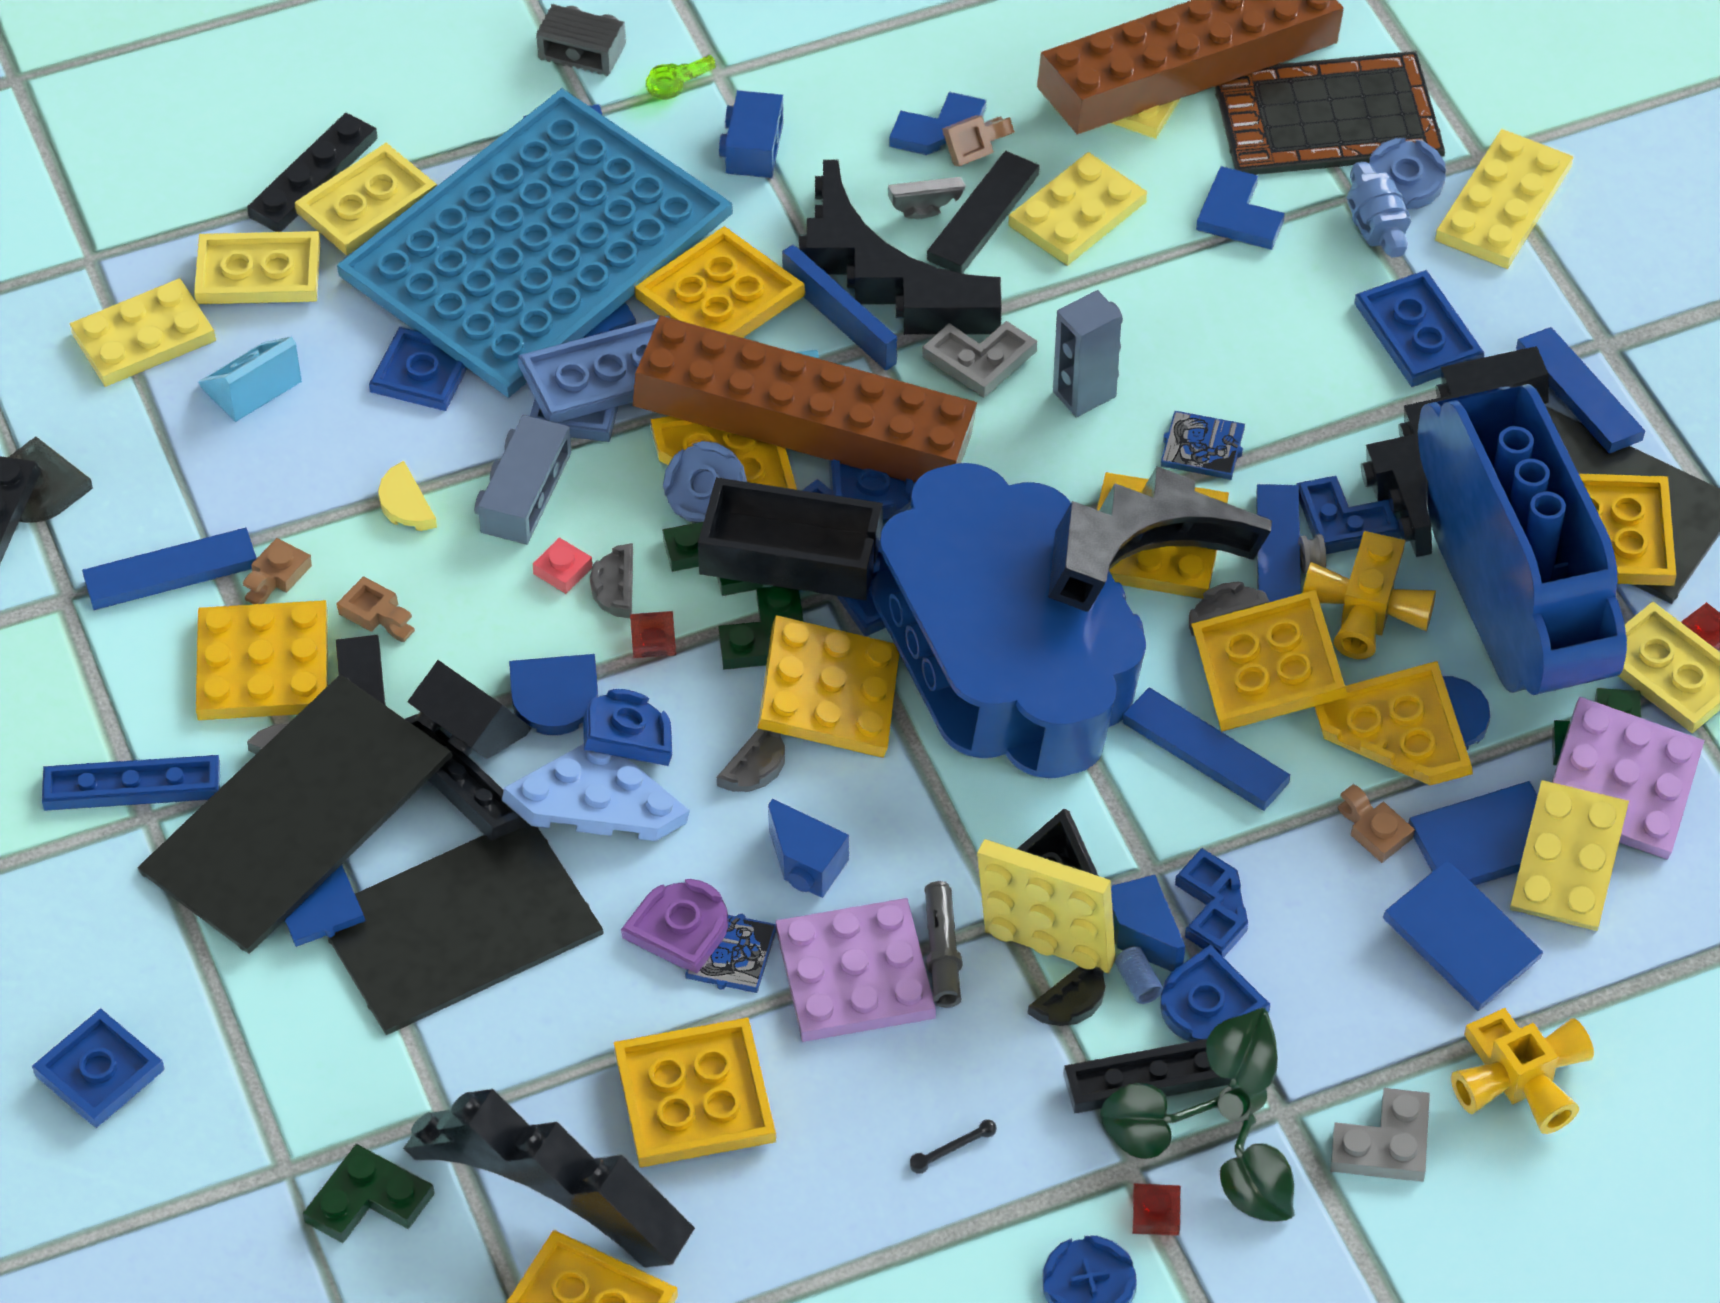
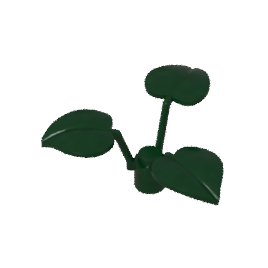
[1100,1007,1295,1221]

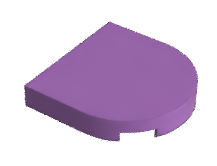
[621,879,729,974]

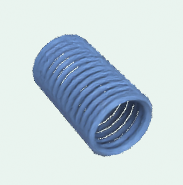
[1115,947,1163,1004]

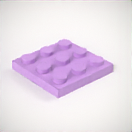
[1552,697,1705,860]
[776,898,936,1042]

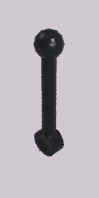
[910,1119,997,1174]

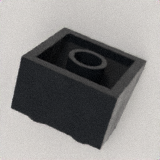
[407,660,532,759]

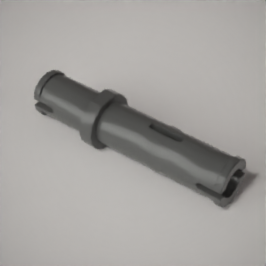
[924,881,963,1008]

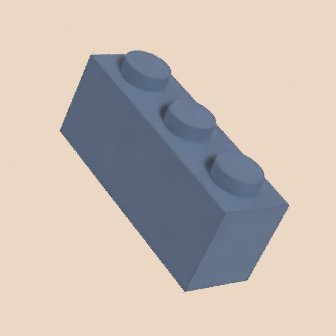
[1053,289,1123,418]
[474,415,572,545]

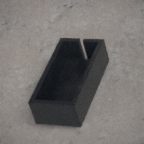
[698,477,883,600]

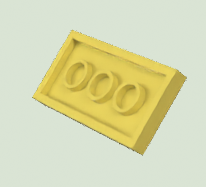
[1435,129,1574,269]

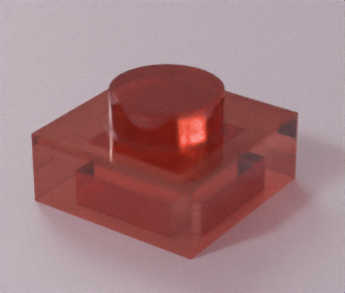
[1681,602,1720,651]
[630,611,676,658]
[1132,1183,1181,1236]

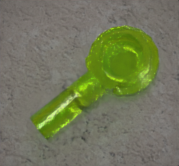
[646,55,716,100]

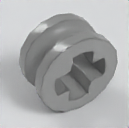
[1299,534,1326,574]

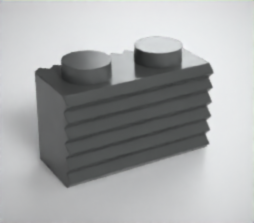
[536,4,626,77]

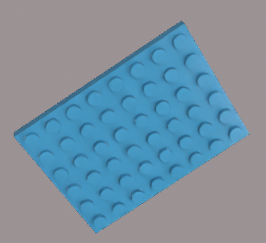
[337,88,733,398]

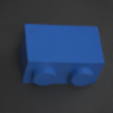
[719,90,784,178]

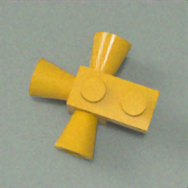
[1302,531,1437,659]
[1451,1008,1594,1134]

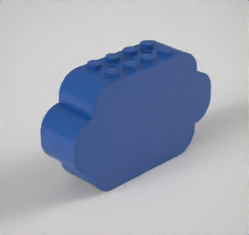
[1418,384,1627,695]
[872,463,1146,778]

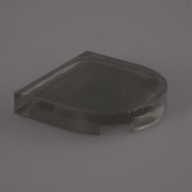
[9,436,93,523]

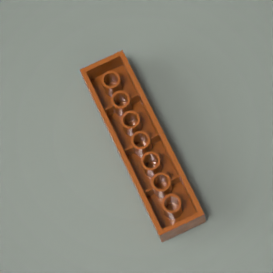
[1037,0,1344,135]
[633,315,977,483]

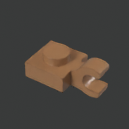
[942,115,1014,166]
[243,538,312,604]
[336,576,415,642]
[1338,784,1415,863]

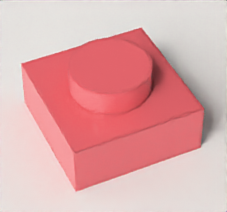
[533,537,593,594]

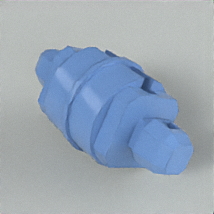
[1346,162,1411,258]

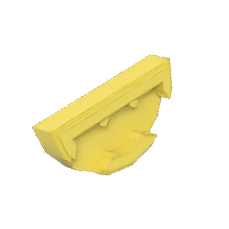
[378,461,437,531]

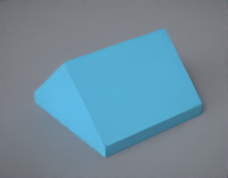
[198,337,302,422]

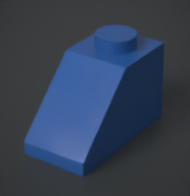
[768,798,849,898]
[1111,874,1186,972]

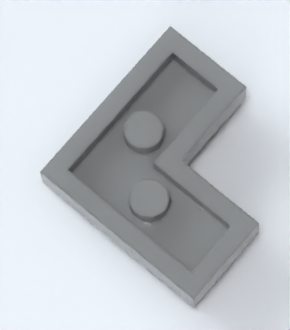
[922,321,1037,398]
[1330,1088,1430,1182]

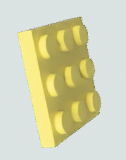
[977,839,1116,974]

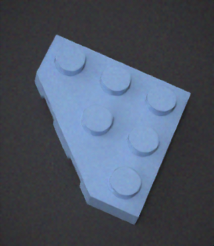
[502,744,690,841]

